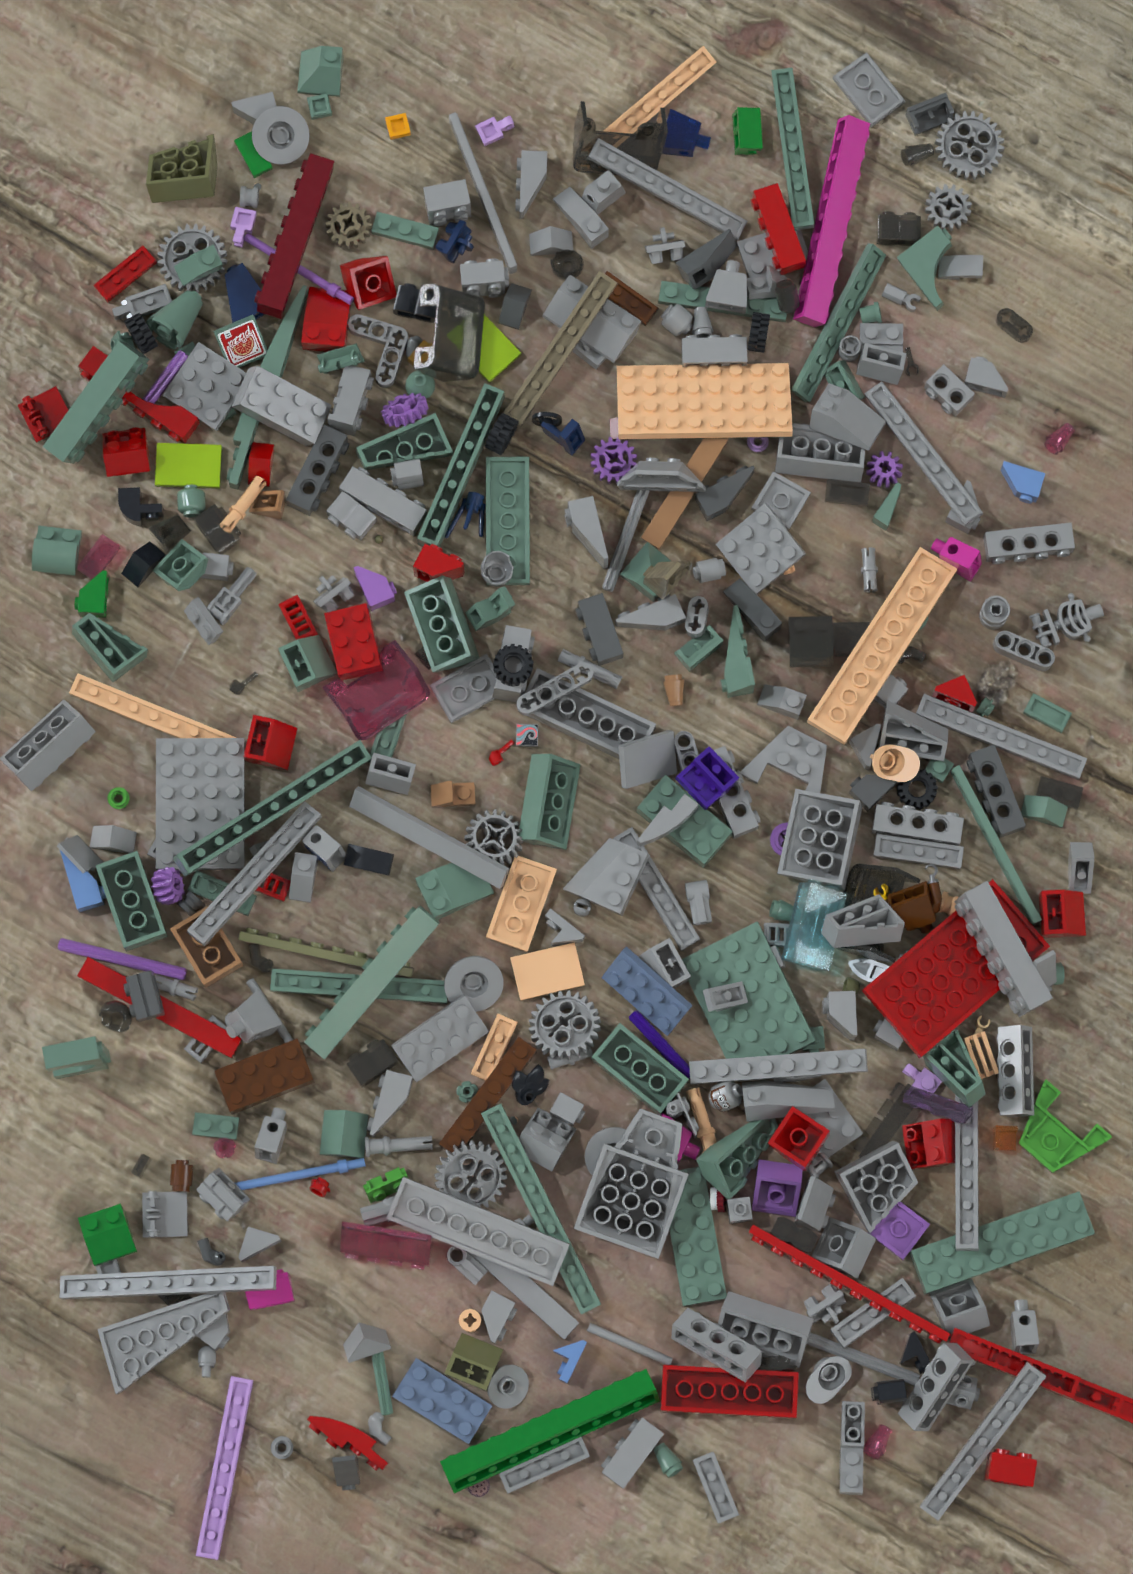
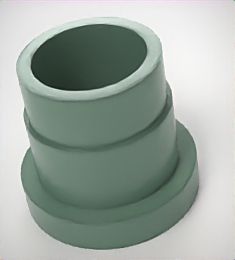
[859,302,882,323]

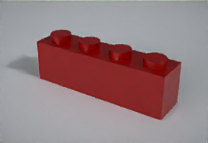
[750,183,806,275]

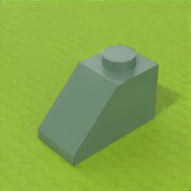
[174,245,223,286]

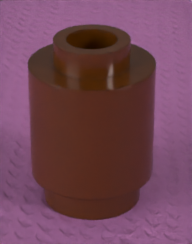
[170,1160,193,1192]

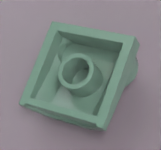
[152,539,208,591]

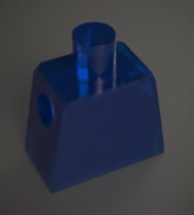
[659,109,711,157]

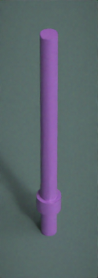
[244,233,354,305]

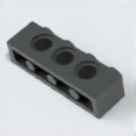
[286,425,350,516]
[966,744,1026,838]

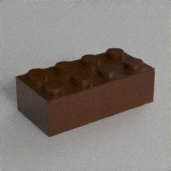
[214,1038,315,1115]

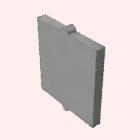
[57,835,103,873]

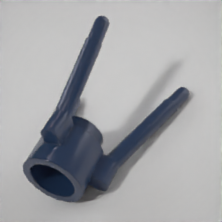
[445,492,486,539]

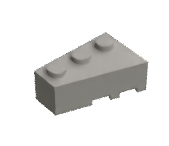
[328,365,374,436]

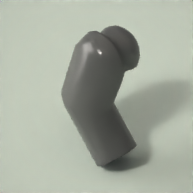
[406,336,422,357]
[197,1238,226,1266]

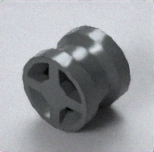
[177,891,205,916]

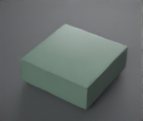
[307,93,332,120]

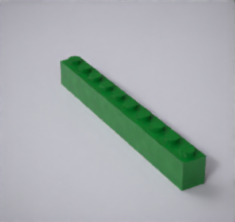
[440,1369,660,1494]

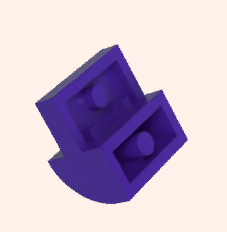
[675,746,739,810]

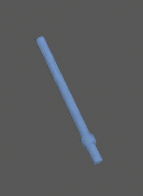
[235,1158,366,1190]

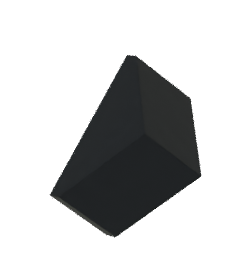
[121,541,166,588]

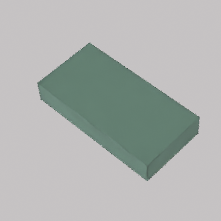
[1023,693,1072,733]

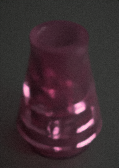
[1044,423,1075,455]
[863,1424,892,1460]

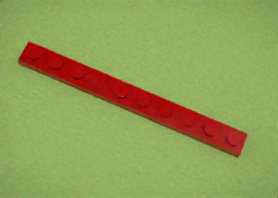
[749,1225,951,1344]

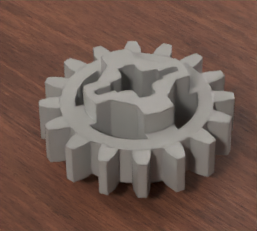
[925,184,972,231]

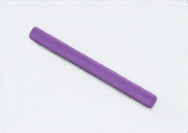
[58,938,187,980]

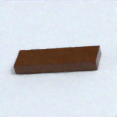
[605,271,659,326]

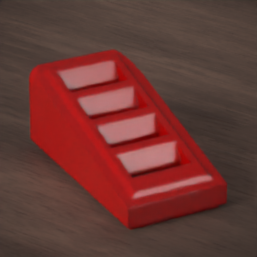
[278,595,318,640]
[255,873,291,902]

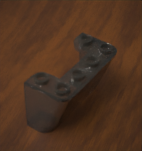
[413,284,485,382]

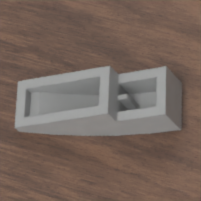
[637,794,699,847]

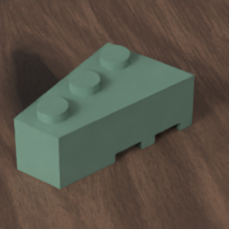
[72,613,148,682]

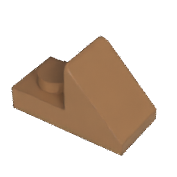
[431,781,475,807]

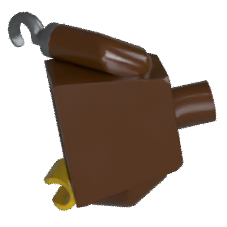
[873,864,942,934]

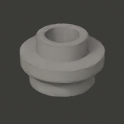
[271,1436,293,1459]

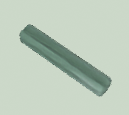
[371,1352,393,1416]

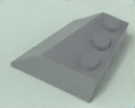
[563,838,650,916]
[835,1141,918,1234]

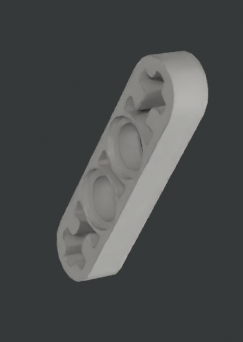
[516,663,594,716]

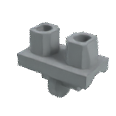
[645,227,685,264]
[313,575,354,612]
[804,1284,846,1324]

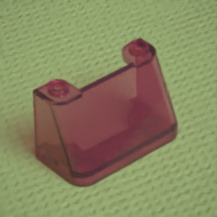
[322,640,430,740]

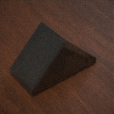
[149,515,191,552]

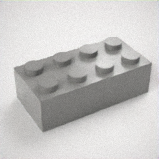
[232,366,331,446]

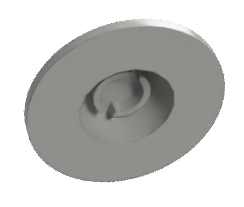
[252,106,309,164]
[444,956,504,1012]
[585,1127,626,1175]

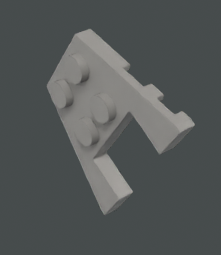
[740,726,827,793]

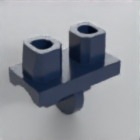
[436,220,474,264]

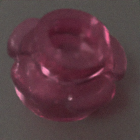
[214,1138,236,1158]

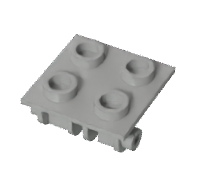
[666,1093,699,1139]
[142,1191,188,1238]

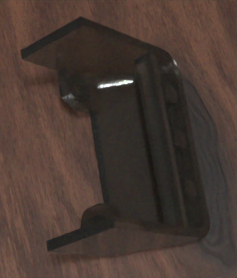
[572,101,668,175]
[829,864,921,963]

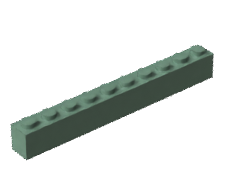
[173,740,372,877]

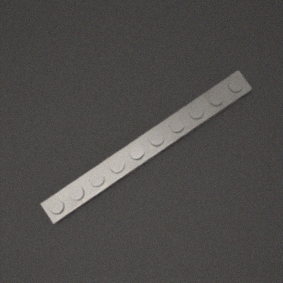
[59,1266,277,1300]

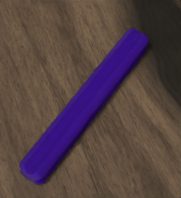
[629,1010,690,1080]

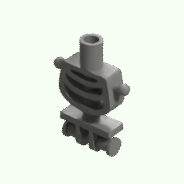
[1029,593,1104,648]

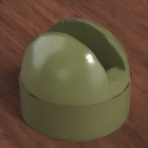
[842,977,860,994]

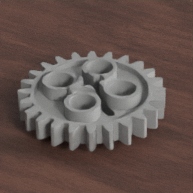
[935,111,1005,180]
[157,224,227,293]
[529,990,601,1061]
[434,1140,507,1208]

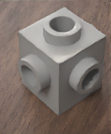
[946,1375,980,1410]

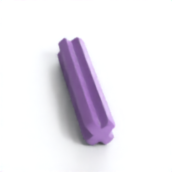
[143,350,188,404]

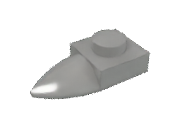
[848,958,890,983]

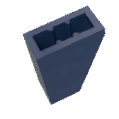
[225,263,265,323]

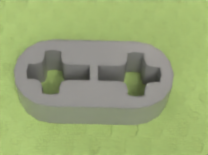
[685,596,709,638]

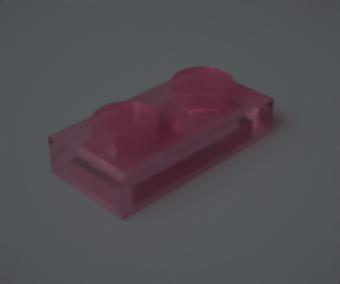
[76,534,120,580]

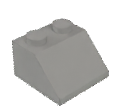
[822,991,857,1041]
[811,1217,877,1279]
[930,1278,990,1340]

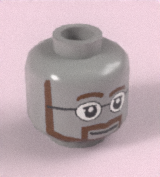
[709,1081,743,1112]

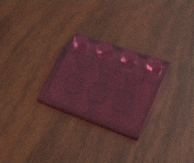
[340,1221,434,1270]

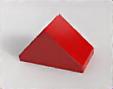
[248,442,275,487]

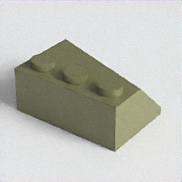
[146,134,218,203]

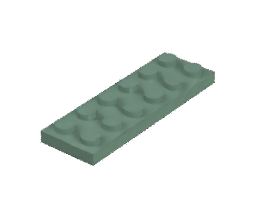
[486,457,530,586]
[669,1167,727,1306]

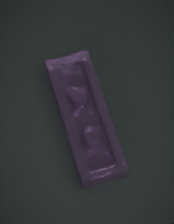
[903,1086,974,1123]

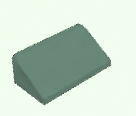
[824,360,865,400]

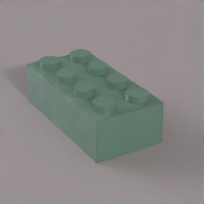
[637,775,733,868]
[95,851,168,952]
[591,1023,689,1116]

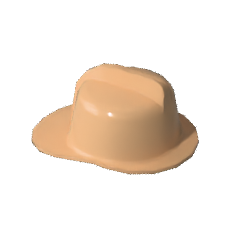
[870,744,920,782]

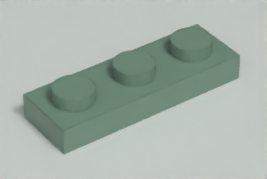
[371,212,439,250]

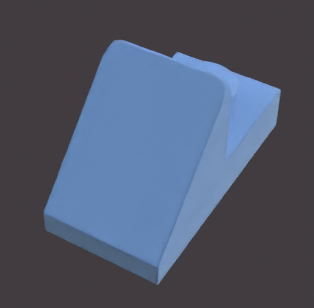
[553,1340,587,1384]

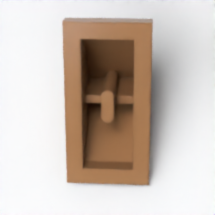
[249,490,286,519]

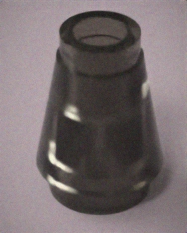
[901,143,934,167]

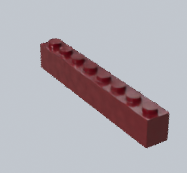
[254,153,335,319]

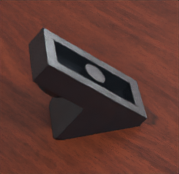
[899,1331,931,1374]

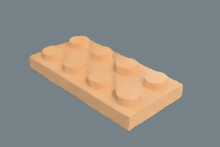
[486,856,557,953]

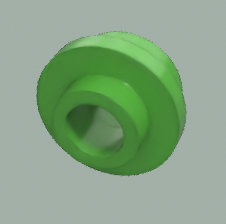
[107,787,130,809]

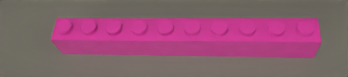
[793,115,870,328]

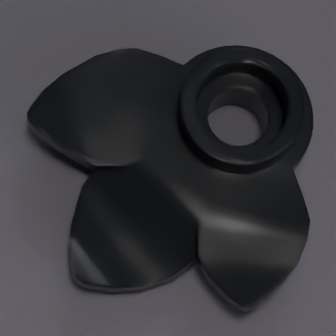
[512,1064,550,1106]

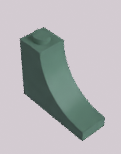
[897,226,952,311]

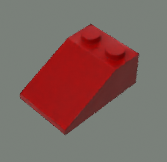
[301,287,351,352]

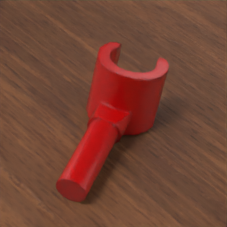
[489,740,515,766]

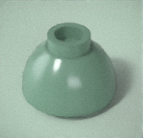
[405,370,435,399]

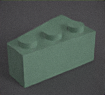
[923,1027,986,1108]

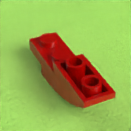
[307,1416,389,1471]

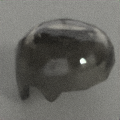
[550,249,584,281]
[99,1000,133,1032]

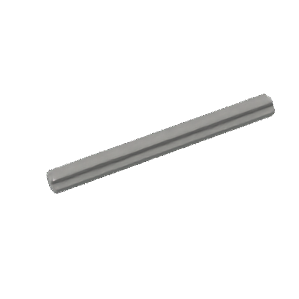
[602,490,649,592]
[795,1332,920,1385]

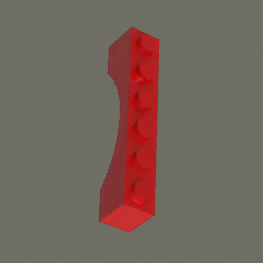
[78,346,200,444]

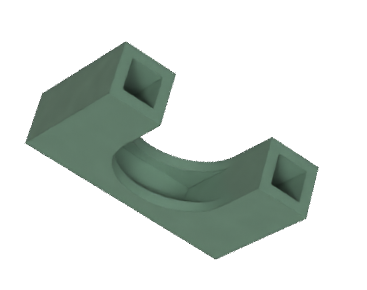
[42,1036,111,1079]

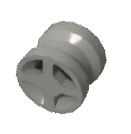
[240,186,259,208]

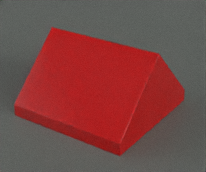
[932,675,977,713]

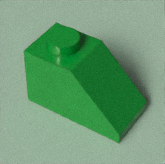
[74,570,109,618]

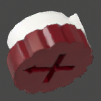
[710,1187,726,1212]

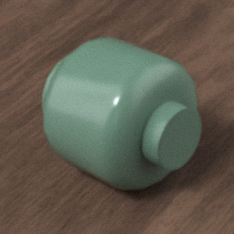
[177,485,206,518]

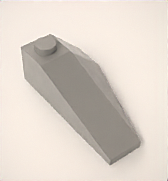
[742,1080,835,1122]

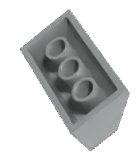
[543,275,641,363]
[775,424,865,483]
[0,699,96,791]
[718,1291,814,1368]

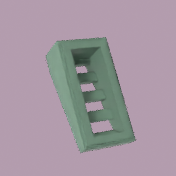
[872,483,901,531]

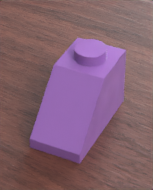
[353,566,397,611]

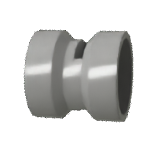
[838,335,861,362]

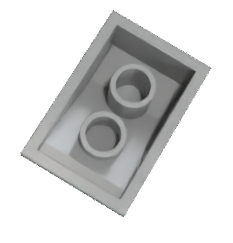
[809,383,886,451]
[564,496,608,569]
[794,1176,836,1233]

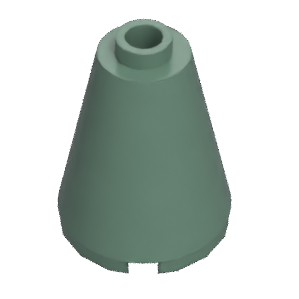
[146,290,203,350]

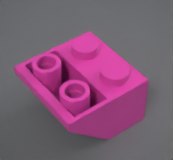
[245,1269,295,1311]

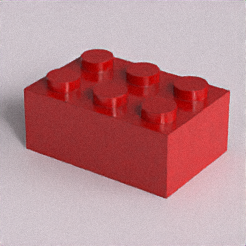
[324,603,384,681]

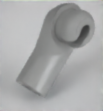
[368,1412,392,1446]

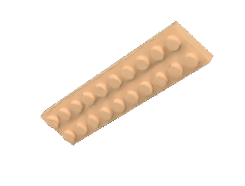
[807,547,957,745]

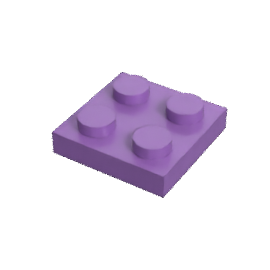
[867,1202,930,1260]

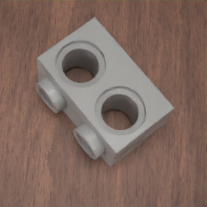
[924,365,975,417]

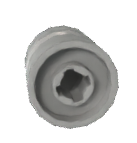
[979,596,1010,630]

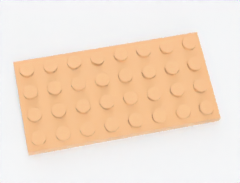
[617,363,793,439]

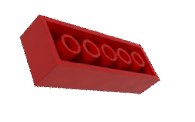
[660,1365,799,1419]

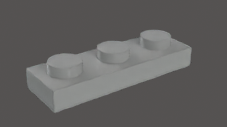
[692,1451,739,1524]

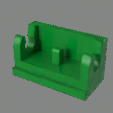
[732,107,763,155]

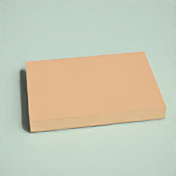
[510,942,585,1001]

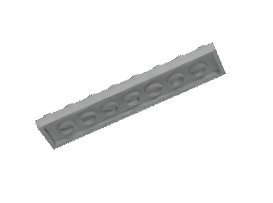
[386,1176,570,1286]

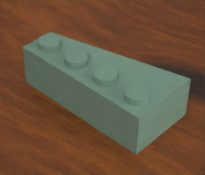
[356,413,453,470]

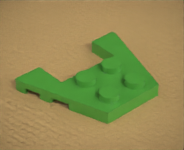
[1018,1079,1112,1173]

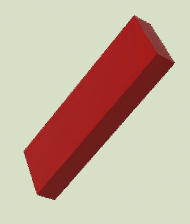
[93,246,157,303]

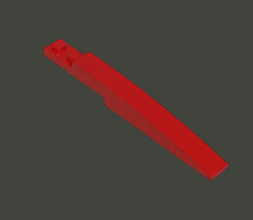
[949,1328,1133,1424]

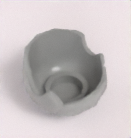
[480,551,514,587]

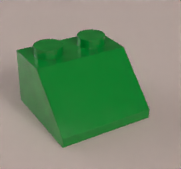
[78,1203,137,1266]

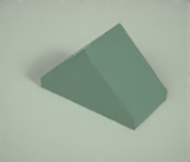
[1021,795,1068,828]

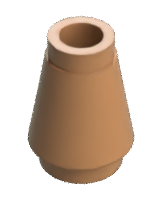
[663,674,684,706]

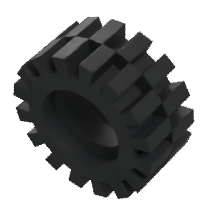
[747,312,770,353]
[124,313,158,355]
[485,413,519,455]
[493,644,534,686]
[897,769,938,810]

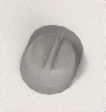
[806,1356,852,1404]

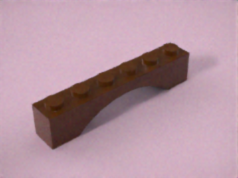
[439,1037,537,1153]

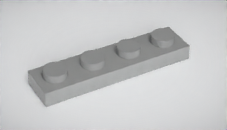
[873,834,964,869]
[830,1278,916,1349]
[499,1437,590,1494]

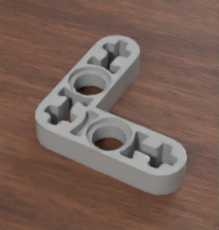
[348,314,408,388]

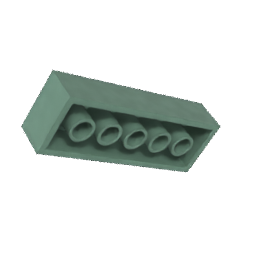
[43,341,150,464]

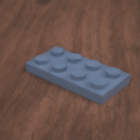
[601,946,693,1036]
[392,1358,492,1444]

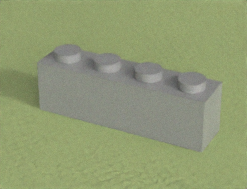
[339,466,427,536]

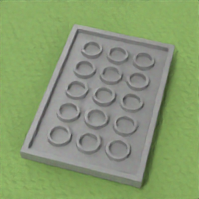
[156,738,245,870]

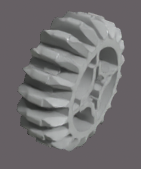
[464,809,524,865]

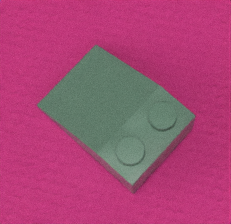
[415,863,494,920]

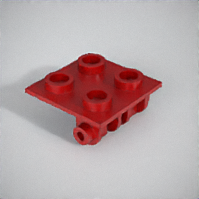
[18,386,68,443]

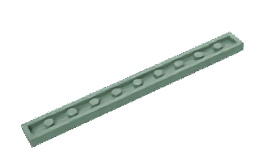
[481,1103,601,1314]

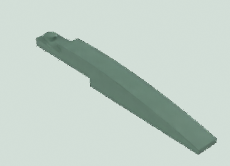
[226,285,308,490]

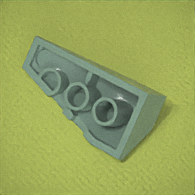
[720,605,755,698]

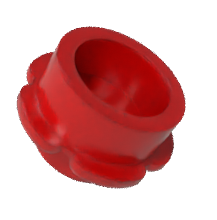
[309,1177,331,1197]

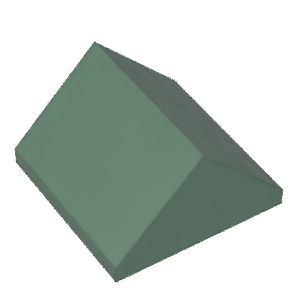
[320,1110,369,1159]

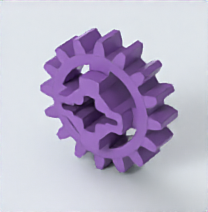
[381,393,429,427]
[591,437,637,484]

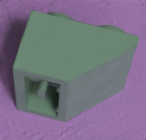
[278,635,337,692]

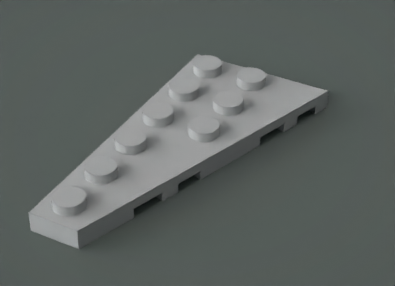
[97,1292,230,1394]

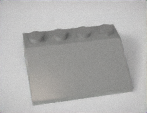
[777,789,863,891]

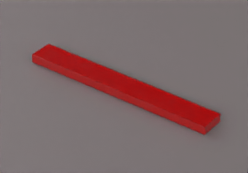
[77,957,242,1059]

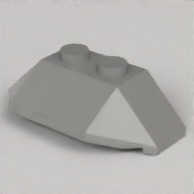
[617,458,706,492]

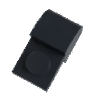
[118,487,164,526]

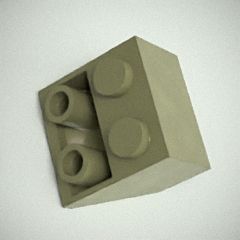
[444,1333,503,1392]

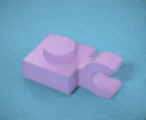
[475,116,515,147]
[230,207,257,248]
[902,1064,942,1099]

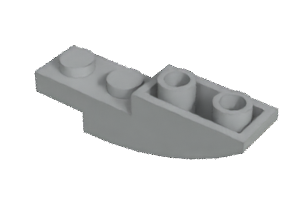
[839,1401,865,1495]

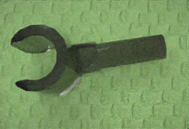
[905,347,919,376]
[229,672,258,695]

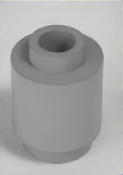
[692,558,726,583]

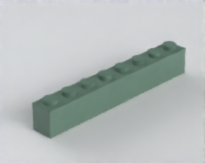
[417,383,505,547]
[304,906,440,1059]

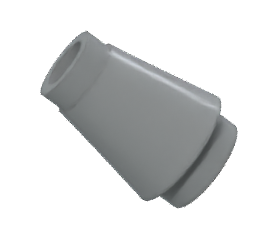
[692,307,713,338]

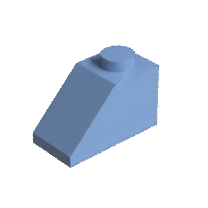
[1000,461,1045,504]

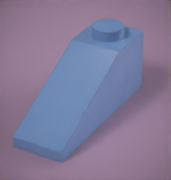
[60,850,106,913]

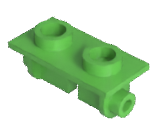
[363,1167,408,1203]

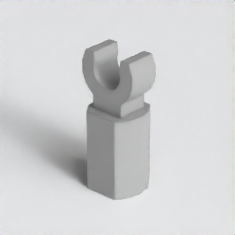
[882,283,921,312]

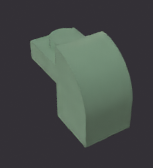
[465,586,516,631]

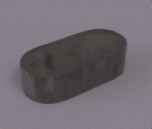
[996,308,1033,343]

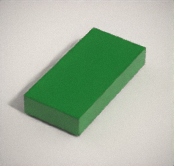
[234,131,273,178]

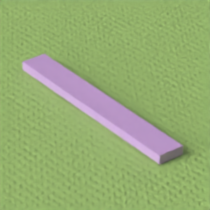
[196,1376,254,1560]

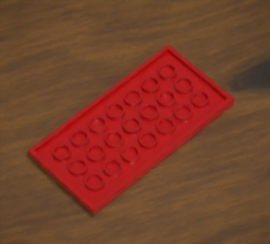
[862,879,1050,1059]

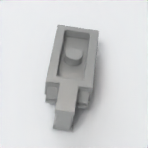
[112,284,172,320]

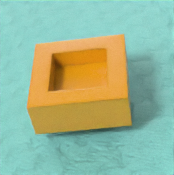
[385,113,411,140]

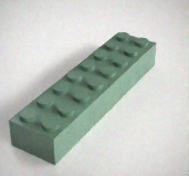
[909,1191,1095,1295]

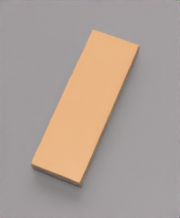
[471,1013,518,1081]

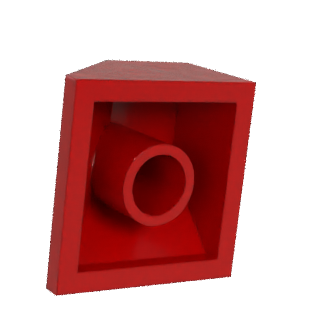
[340,256,397,310]

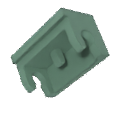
[674,625,724,672]

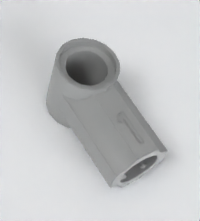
[685,880,712,925]
[360,1196,395,1227]
[446,1246,488,1285]

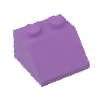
[751,1160,803,1217]

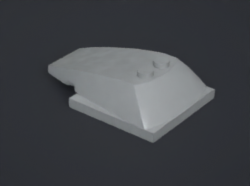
[574,1109,689,1259]

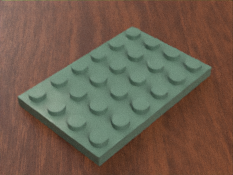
[682,921,816,1059]

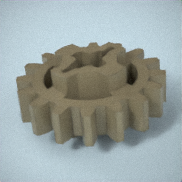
[325,202,372,249]

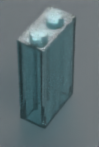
[782,879,847,971]

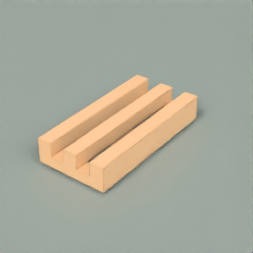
[963,1031,999,1079]

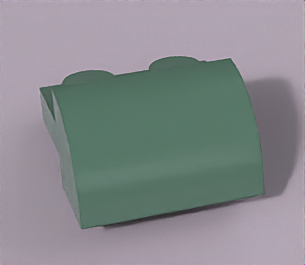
[32,526,82,576]

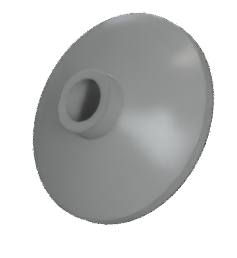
[487,1364,529,1409]

